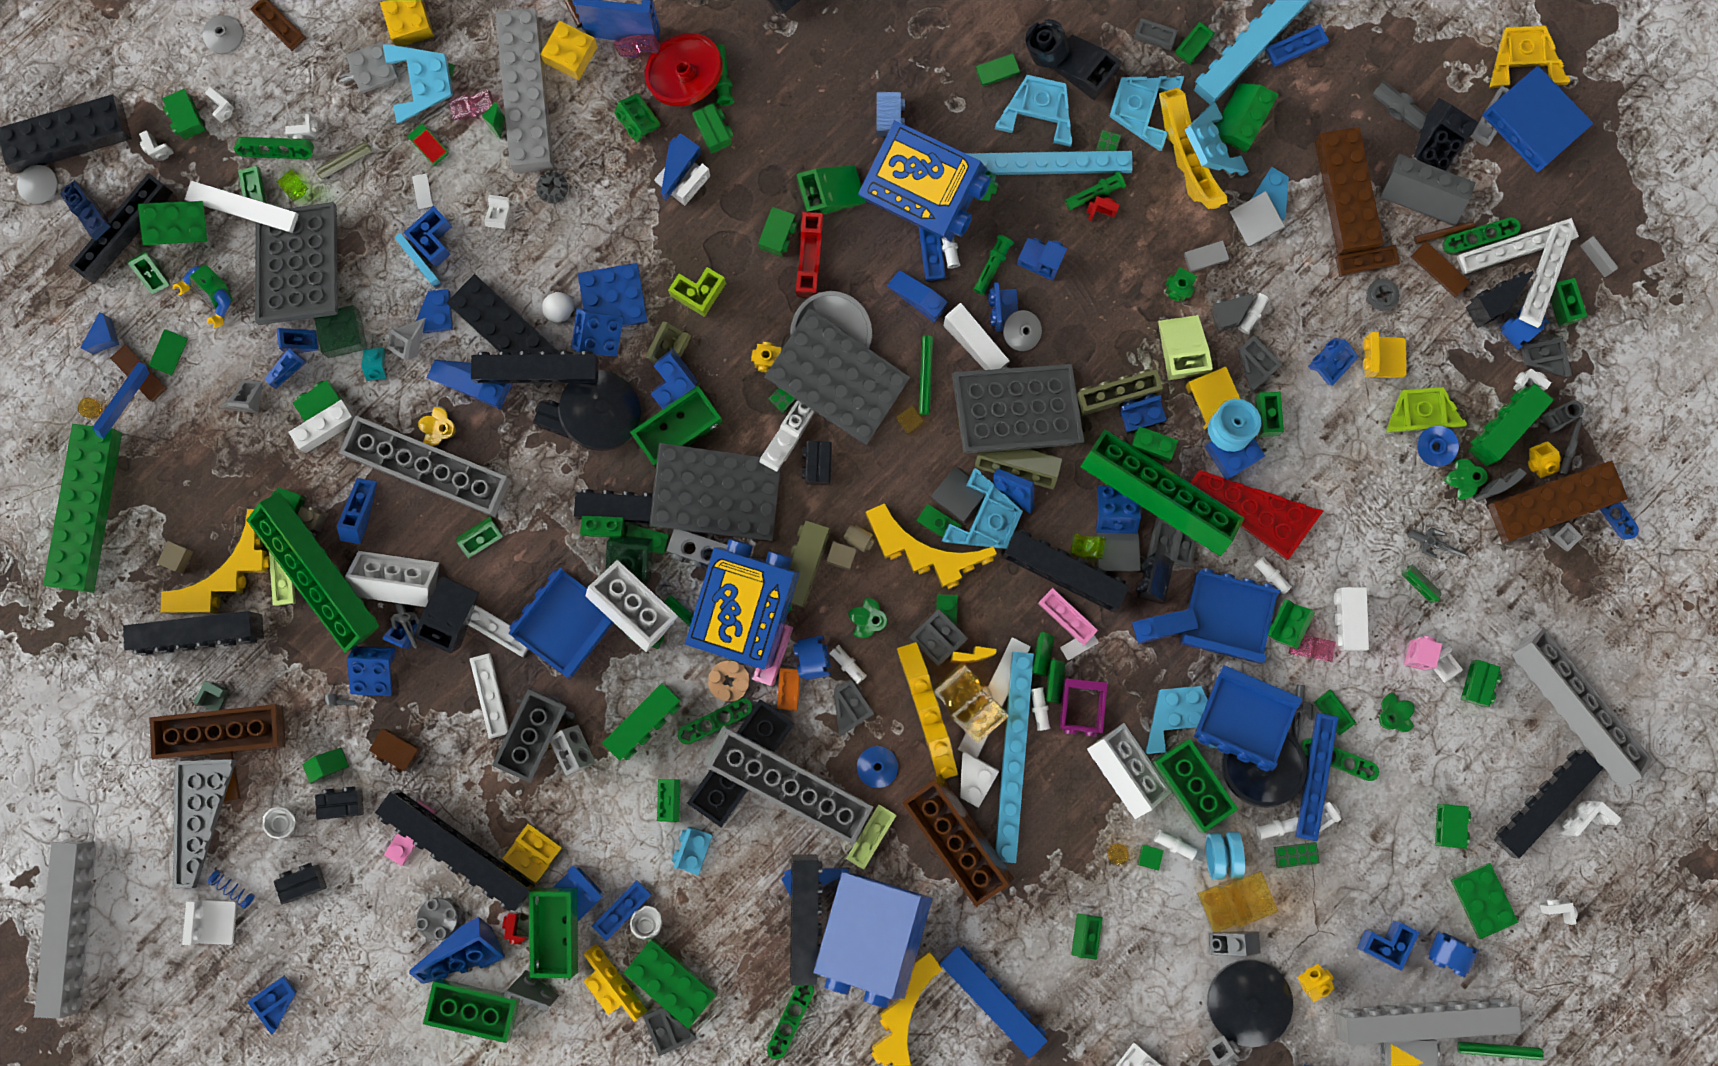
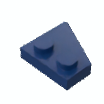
[416,289,453,333]
[265,348,307,389]
[994,468,1034,514]
[247,975,297,1035]

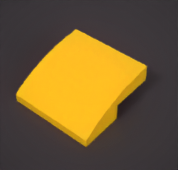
[951,646,996,663]
[502,824,562,885]

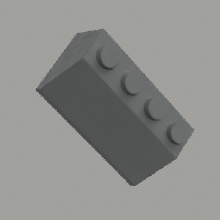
[1379,154,1476,226]
[492,687,567,783]

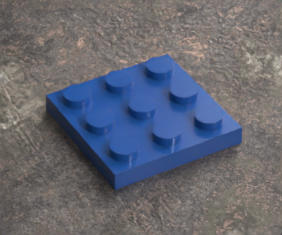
[578,263,648,327]

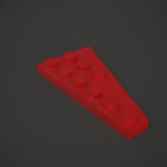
[1190,470,1324,560]

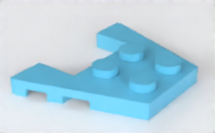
[383,44,453,124]
[995,75,1072,147]
[1109,76,1184,151]
[1185,102,1249,176]
[942,468,1023,549]
[1146,686,1218,754]

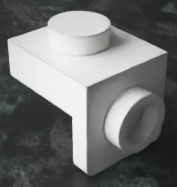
[205,87,235,123]
[285,114,318,140]
[139,131,174,161]
[484,195,511,229]
[1513,369,1551,391]
[1434,646,1463,683]
[1319,802,1341,832]
[1540,899,1578,925]

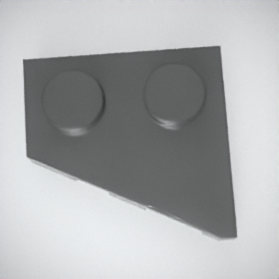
[642,1007,697,1056]

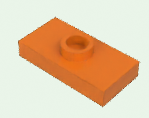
[777,668,800,711]

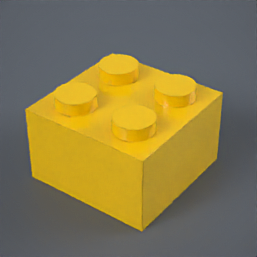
[380,0,435,47]
[540,20,598,80]

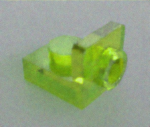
[276,169,308,201]
[1070,533,1106,559]

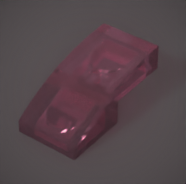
[614,34,661,58]
[449,90,494,121]
[1288,635,1336,662]

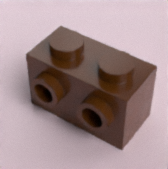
[368,729,422,773]

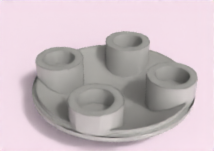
[17,165,58,204]
[415,898,458,941]

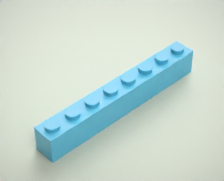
[1194,0,1312,105]

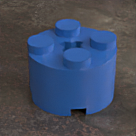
[1500,307,1550,350]
[793,635,831,681]
[1428,931,1479,977]

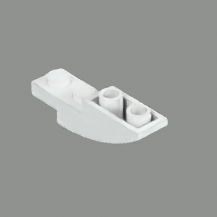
[759,400,815,472]

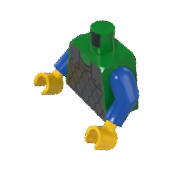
[172,264,233,329]

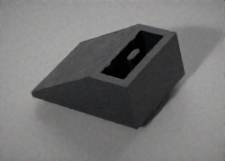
[1053,34,1122,100]
[1414,98,1479,171]
[1465,270,1534,328]
[1136,551,1174,604]
[414,576,480,654]

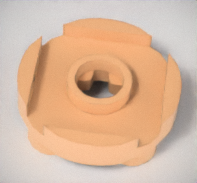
[708,660,750,702]

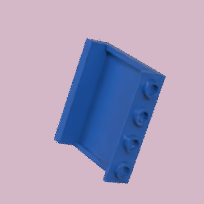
[573,0,660,45]
[1482,66,1594,173]
[508,568,614,680]
[1180,568,1281,664]
[1193,665,1303,771]

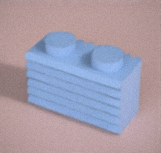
[877,92,905,137]

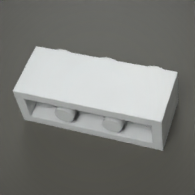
[288,400,355,453]
[1334,587,1369,651]

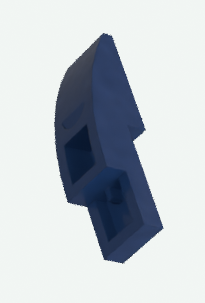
[60,180,111,240]

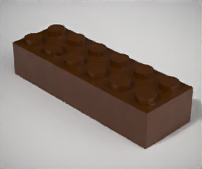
[1314,127,1384,255]
[1487,460,1628,544]
[149,704,285,760]
[902,774,1015,907]

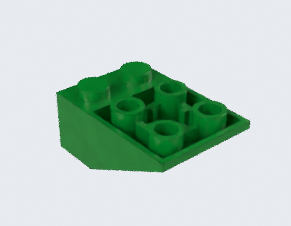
[796,165,866,215]

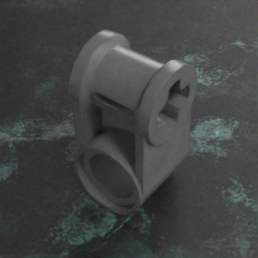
[1539,400,1584,434]

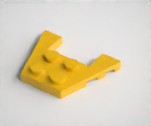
[1490,26,1570,88]

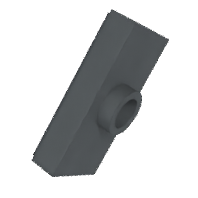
[1133,18,1178,51]

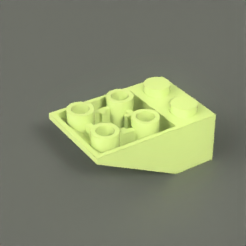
[1158,315,1213,380]

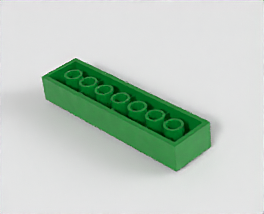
[43,423,122,593]
[1080,429,1244,557]
[247,492,379,653]

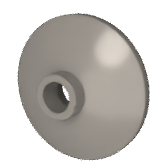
[203,15,243,54]
[1003,310,1042,351]

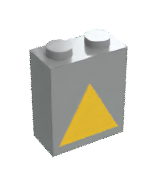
[1380,1039,1440,1066]

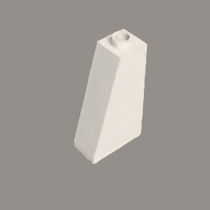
[944,303,1009,370]

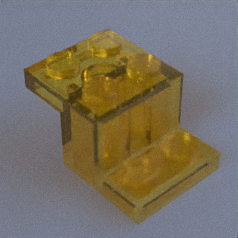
[932,662,1009,743]
[1197,871,1279,934]

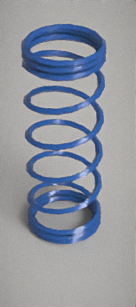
[207,870,255,909]

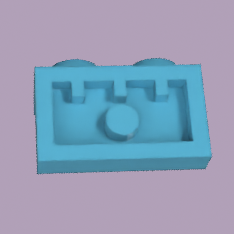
[672,827,713,875]

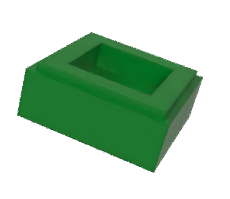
[1137,845,1164,871]

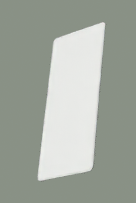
[412,174,433,209]
[1060,635,1099,660]

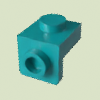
[361,348,386,381]

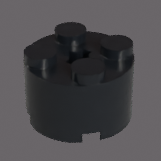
[1025,19,1070,69]

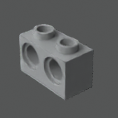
[550,725,596,776]

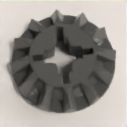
[536,172,568,204]
[1366,279,1399,311]

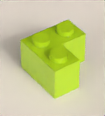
[668,267,726,317]

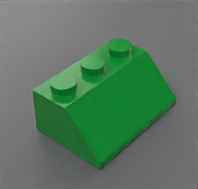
[1216,83,1279,153]

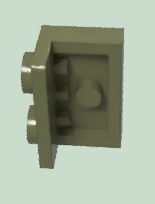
[645,321,691,363]

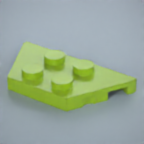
[1386,387,1467,433]

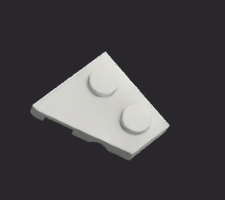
[960,751,999,808]

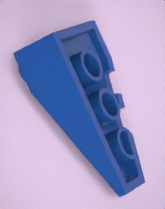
[426,360,513,410]
[409,917,505,984]

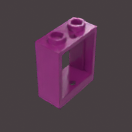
[1059,678,1107,737]

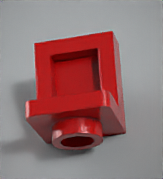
[1086,196,1120,221]
[502,912,529,945]

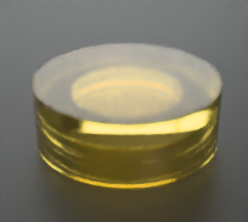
[78,397,101,419]
[1107,843,1129,865]

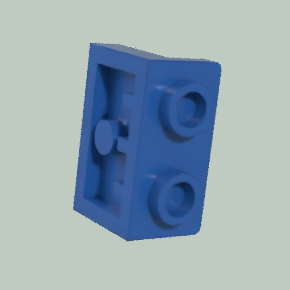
[1308,338,1359,386]
[1119,394,1166,433]

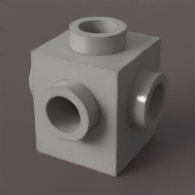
[1206,1035,1241,1066]

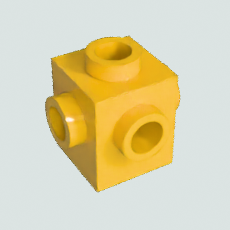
[751,342,782,373]
[1528,441,1561,478]
[1297,964,1335,1003]

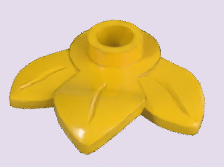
[418,407,456,447]

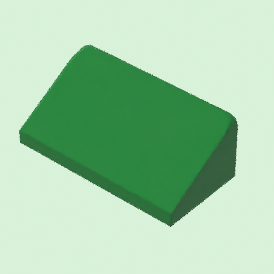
[482,102,505,139]
[149,329,188,376]
[456,517,503,559]
[1402,564,1442,603]
[1032,632,1054,676]
[1045,660,1065,703]
[1071,913,1103,960]

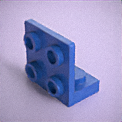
[988,282,1018,332]
[571,308,623,357]
[1096,486,1141,534]
[347,646,396,696]
[553,864,605,921]

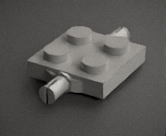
[339,41,399,94]

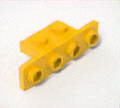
[583,944,647,1022]

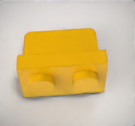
[1363,332,1406,378]

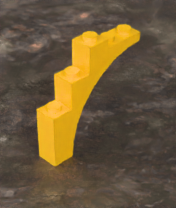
[1159,87,1228,209]
[866,503,997,589]
[160,509,270,614]
[897,642,958,779]
[871,951,942,1066]

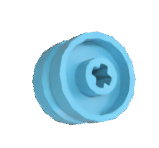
[1208,399,1261,452]
[1206,831,1245,880]

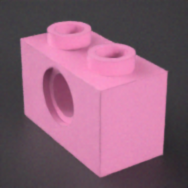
[1404,636,1442,671]

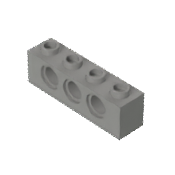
[667,529,754,568]

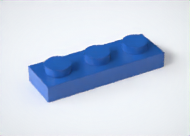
[1265,24,1329,67]
[592,880,652,941]

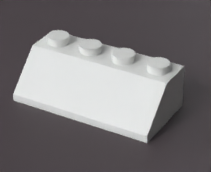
[345,551,439,607]
[586,560,678,652]
[1087,723,1172,819]

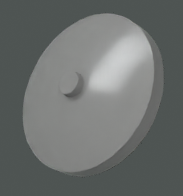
[790,291,872,349]

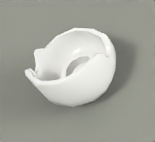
[542,292,575,323]
[263,806,296,839]
[630,906,663,940]

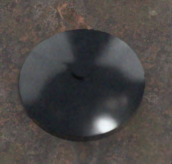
[558,370,641,451]
[1221,732,1307,808]
[1207,960,1293,1047]

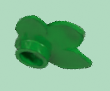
[1444,459,1487,500]
[848,598,888,638]
[1379,692,1415,733]

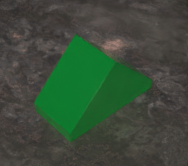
[128,252,170,295]
[302,747,349,784]

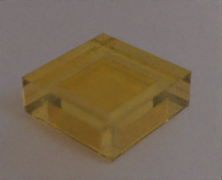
[896,406,924,434]

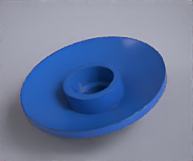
[1417,426,1459,467]
[857,746,898,788]

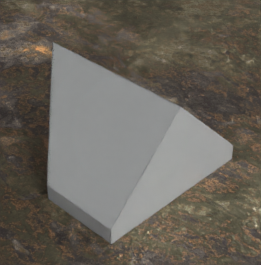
[387,318,426,360]
[219,380,263,413]

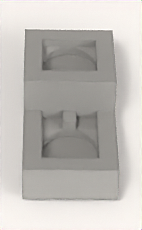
[1541,522,1582,551]

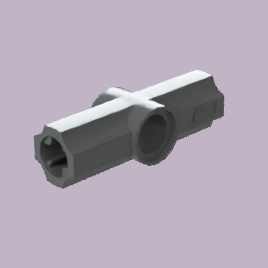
[1372,81,1427,132]

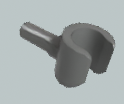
[325,694,356,706]

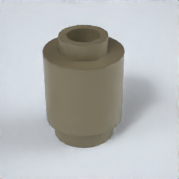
[843,525,875,552]

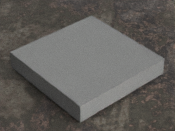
[1230,191,1285,247]

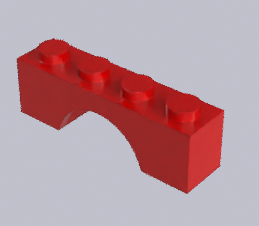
[796,212,823,298]

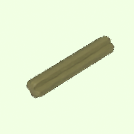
[315,141,372,179]

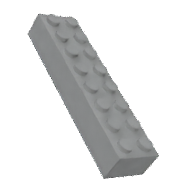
[496,8,554,173]
[339,416,511,517]
[1512,627,1653,789]
[703,725,873,844]
[34,841,96,1019]
[1336,998,1522,1045]

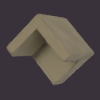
[157,541,194,574]
[827,542,856,571]

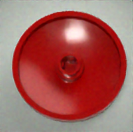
[645,33,723,106]

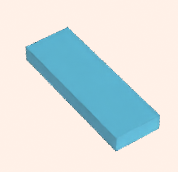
[395,233,441,288]

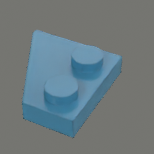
[1251,167,1289,221]

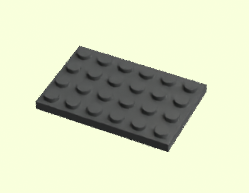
[255,202,338,325]
[764,309,910,445]
[952,364,1084,454]
[649,443,780,542]

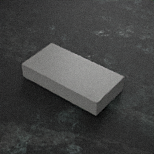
[1580,236,1618,277]
[1184,241,1229,273]

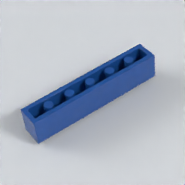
[939,945,1048,1059]

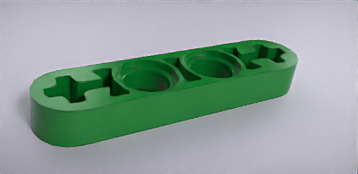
[234,137,314,159]
[1442,218,1521,255]
[677,698,753,745]
[1300,738,1379,781]
[767,985,814,1060]

